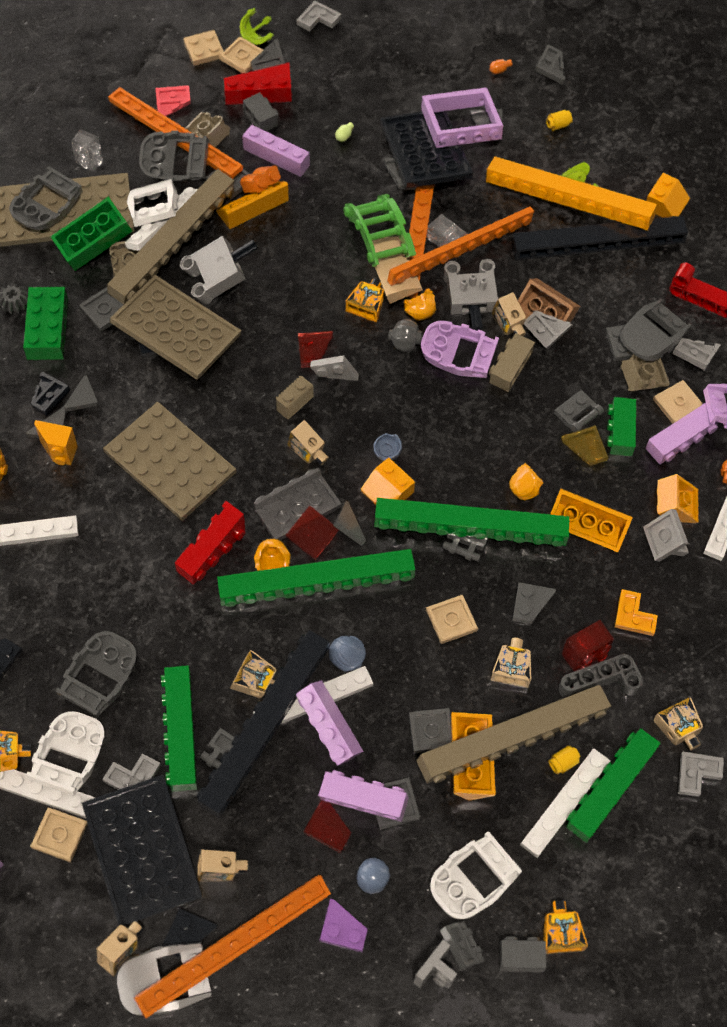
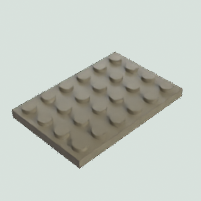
[110,275,241,380]
[103,402,236,521]

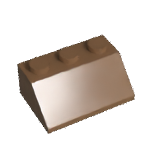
[518,278,580,323]

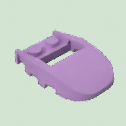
[421,321,499,378]
[703,384,727,429]

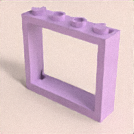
[421,88,503,148]

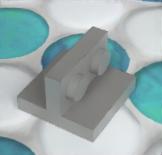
[643,509,689,561]
[414,939,457,989]

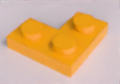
[614,589,658,636]

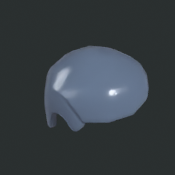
[374,433,402,461]
[356,858,390,894]

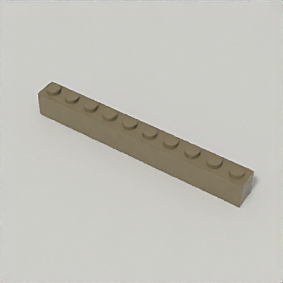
[107,169,234,305]
[416,685,611,784]

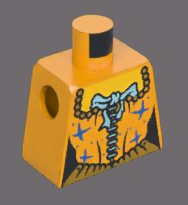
[346,279,384,323]
[0,731,31,772]
[543,900,588,954]

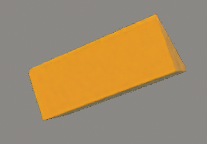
[216,181,289,229]
[550,489,633,552]
[451,712,496,801]

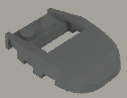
[139,130,210,183]
[9,167,82,230]
[620,299,691,361]
[56,631,136,718]

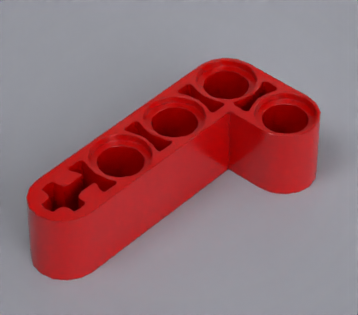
[670,263,727,318]

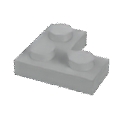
[297,1,341,31]
[678,752,724,797]
[103,754,161,790]

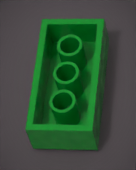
[50,196,132,271]
[23,287,68,360]

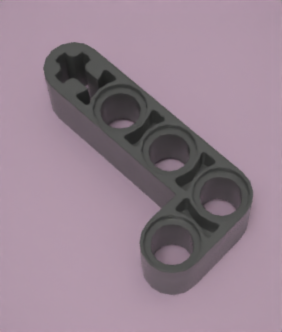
[558,654,643,698]

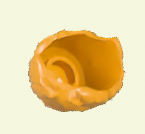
[403,288,436,321]
[509,463,543,500]
[254,539,291,571]

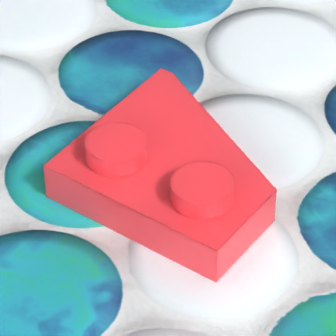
[156,86,191,117]

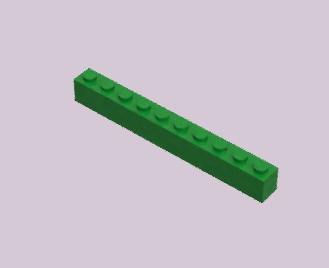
[374,498,570,547]
[217,549,415,607]

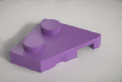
[320,899,368,952]

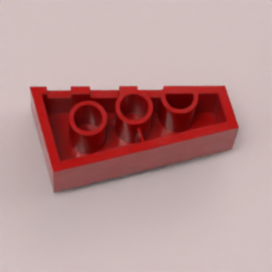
[224,63,292,105]
[175,501,245,585]

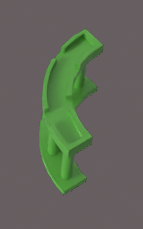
[344,194,416,267]

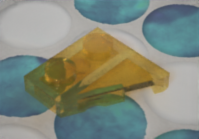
[561,425,608,466]

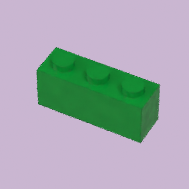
[607,397,636,456]

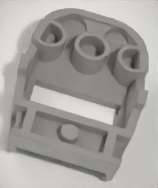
[117,942,212,1016]

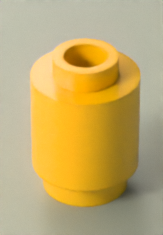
[546,110,572,131]
[548,745,580,774]

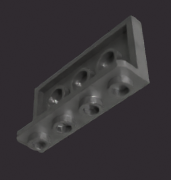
[254,468,341,540]

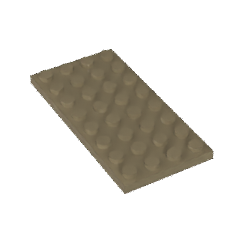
[0,173,134,247]

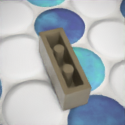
[488,333,535,392]

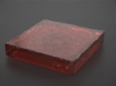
[285,505,339,560]

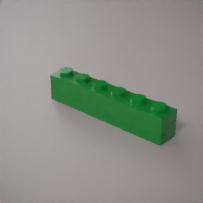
[161,666,197,792]
[566,728,661,843]

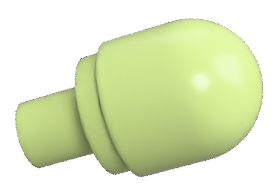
[335,122,354,142]

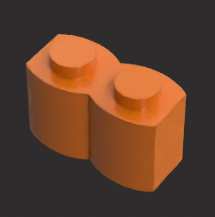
[240,166,281,193]

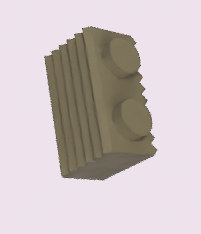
[276,376,314,419]

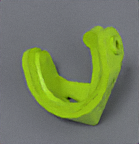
[240,8,274,45]
[561,162,599,187]

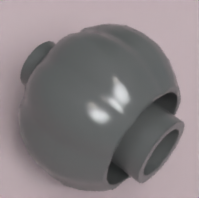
[389,319,423,353]

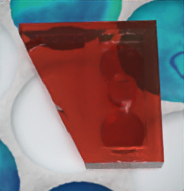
[298,331,333,368]
[304,800,351,853]

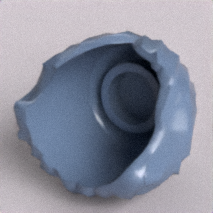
[328,636,366,672]

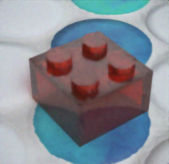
[562,620,614,672]

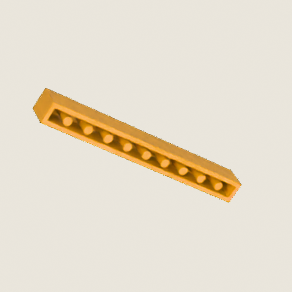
[486,157,657,230]

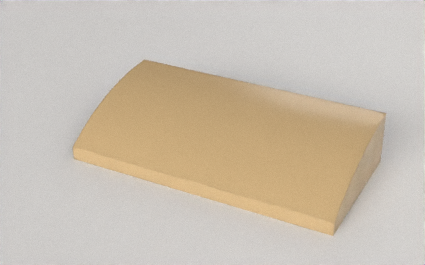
[372,236,423,304]

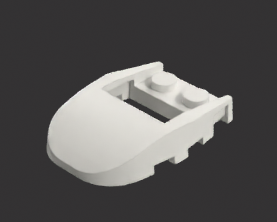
[127,179,179,227]
[27,712,104,797]
[430,831,522,919]

